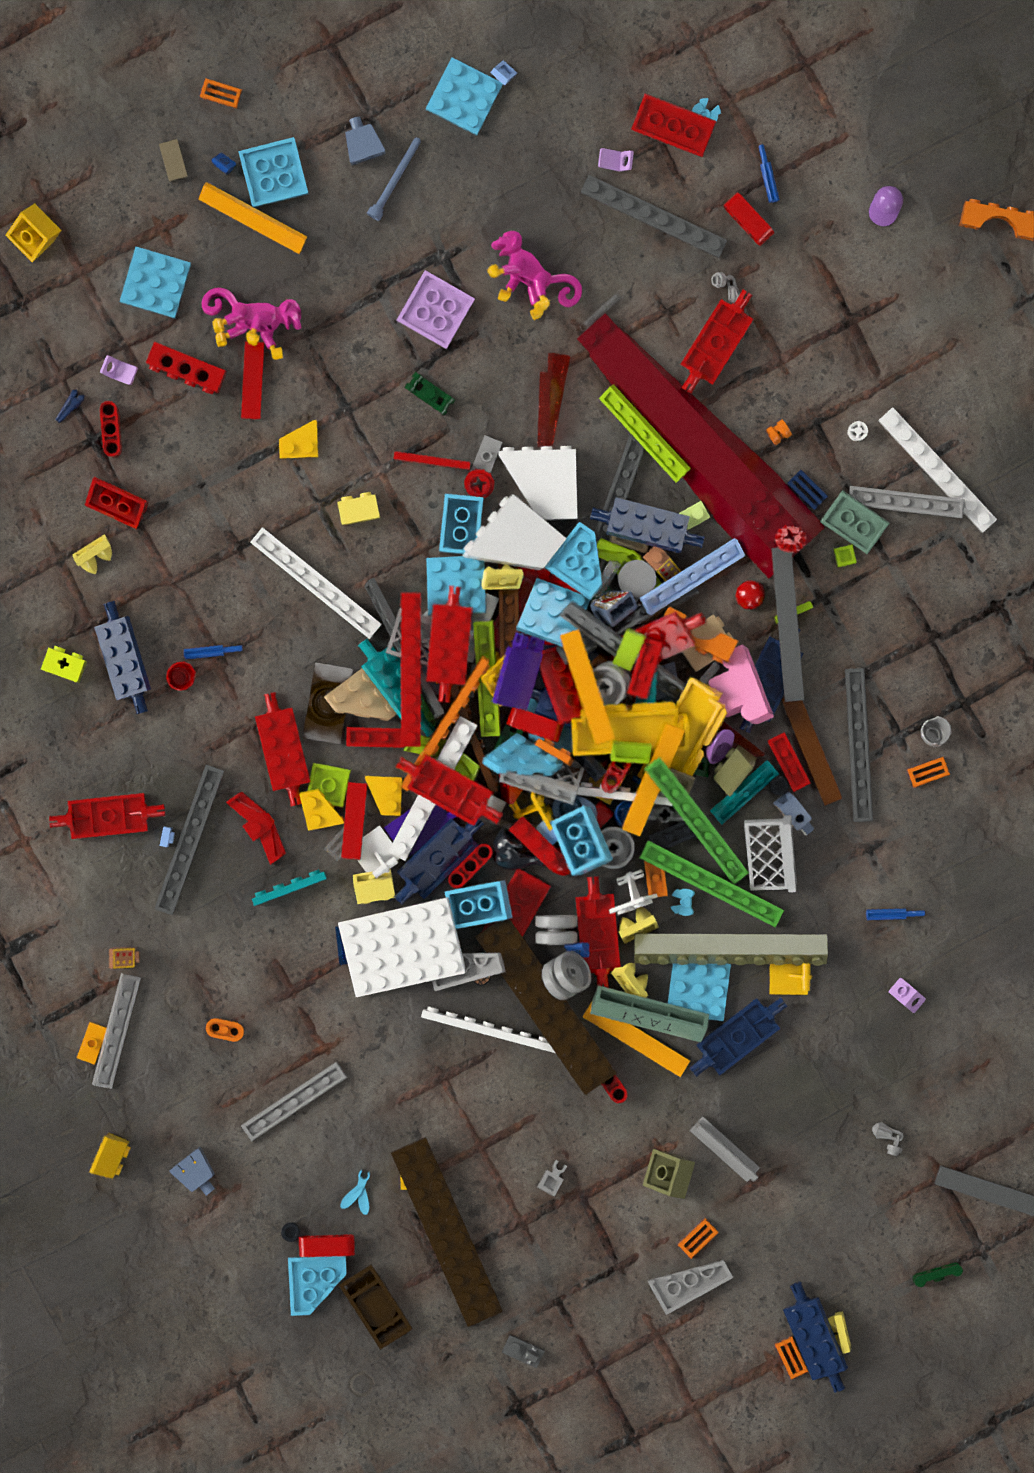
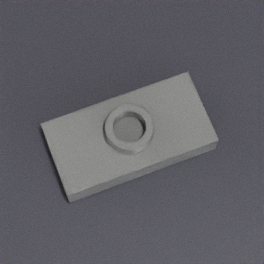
[471,436,503,473]

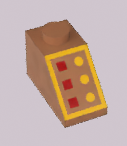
[642,547,682,582]
[109,947,140,969]

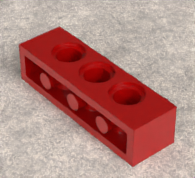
[146,342,227,395]

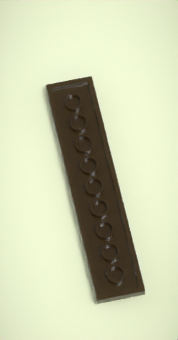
[475,919,617,1095]
[391,1137,503,1327]

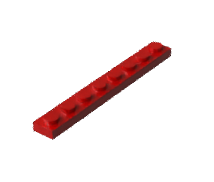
[401,592,421,747]

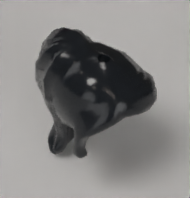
[493,827,545,870]

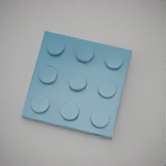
[426,58,503,136]
[238,137,309,208]
[119,247,191,318]
[427,556,486,616]
[516,578,590,647]
[668,963,731,1021]

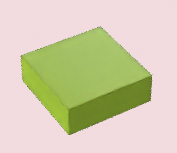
[833,545,857,568]

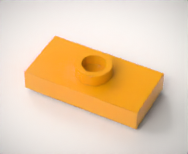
[77,1022,107,1065]

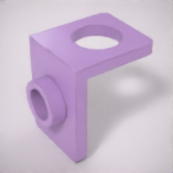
[598,148,633,172]
[100,355,138,385]
[889,978,926,1013]

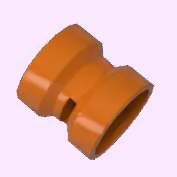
[766,419,792,445]

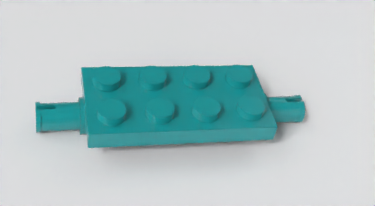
[358,638,436,737]

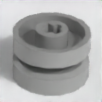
[592,661,633,705]
[601,826,634,869]
[536,915,577,945]
[542,951,591,1000]

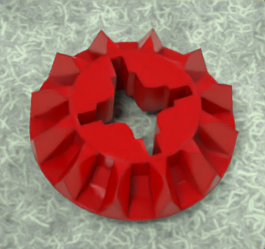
[464,468,495,498]
[775,524,806,553]

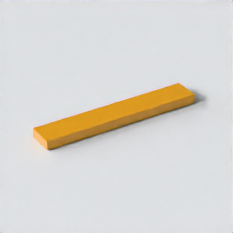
[198,182,307,254]
[560,629,615,745]
[622,723,685,836]
[582,1001,690,1077]

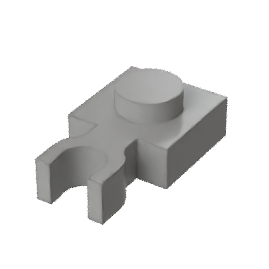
[537,1160,567,1197]

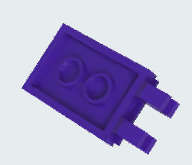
[492,632,545,710]
[384,805,456,857]

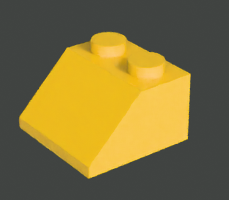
[6,203,62,262]
[90,1133,131,1179]

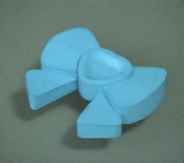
[692,98,721,122]
[671,889,695,916]

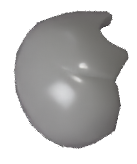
[920,716,952,747]

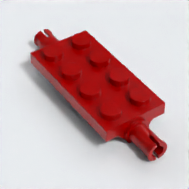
[680,289,754,394]
[426,586,472,702]
[606,612,706,674]
[255,692,311,806]
[396,754,503,826]
[49,793,166,839]
[575,876,620,988]

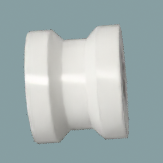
[848,421,868,441]

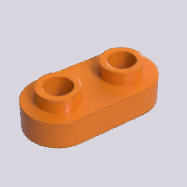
[206,1018,244,1042]

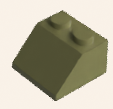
[714,744,757,796]
[643,1149,695,1199]

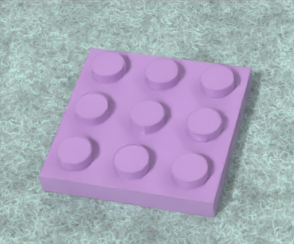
[397,270,475,349]

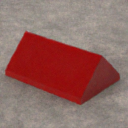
[85,477,149,529]

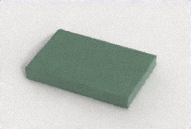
[820,490,890,554]

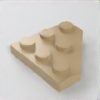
[324,668,397,721]

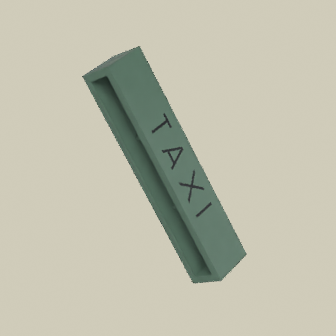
[590,986,709,1042]

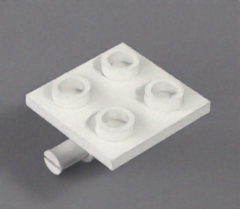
[358,825,399,879]
[609,869,658,915]

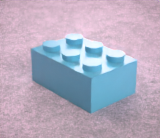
[439,494,483,555]
[550,806,613,876]
[445,880,513,929]

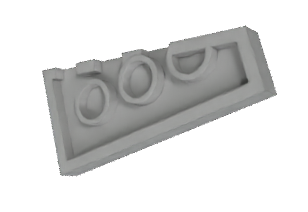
[432,953,506,991]
[647,1260,733,1315]

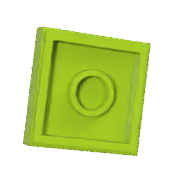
[308,763,351,808]

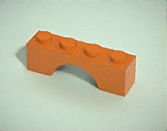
[959,199,1034,241]
[664,607,738,664]

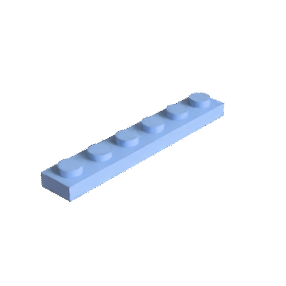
[640,538,745,615]

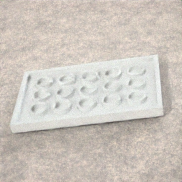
[338,897,466,997]

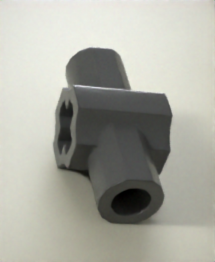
[647,806,684,823]

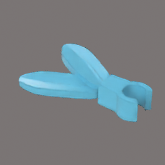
[340,1169,370,1215]

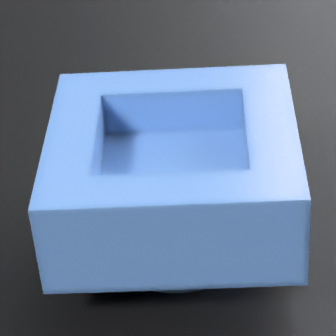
[491,60,517,85]
[160,826,175,847]

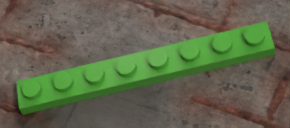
[644,757,749,884]
[639,841,784,928]

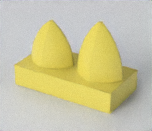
[73,534,112,574]
[481,565,523,590]
[619,907,659,944]
[611,963,648,998]
[828,1311,851,1354]

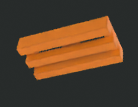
[200,78,242,109]
[907,757,950,788]
[678,1218,719,1259]
[775,1336,809,1380]

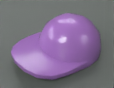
[869,186,903,226]
[705,729,734,764]

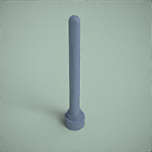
[366,138,421,221]

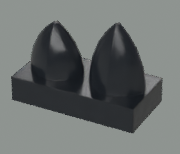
[571,751,609,782]

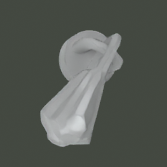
[711,272,740,304]
[872,1122,903,1157]

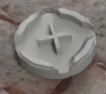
[618,560,656,598]

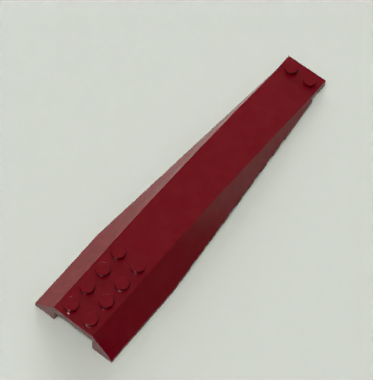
[577,313,825,579]

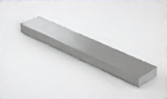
[849,486,965,519]
[92,973,141,1089]
[241,1061,347,1142]

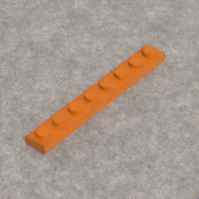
[401,655,490,791]

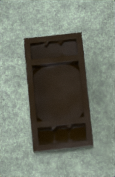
[303,662,353,744]
[339,1264,413,1350]

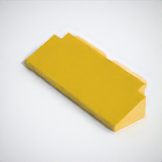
[637,677,727,792]
[571,702,689,756]

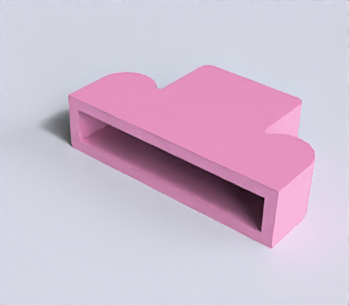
[709,644,774,724]

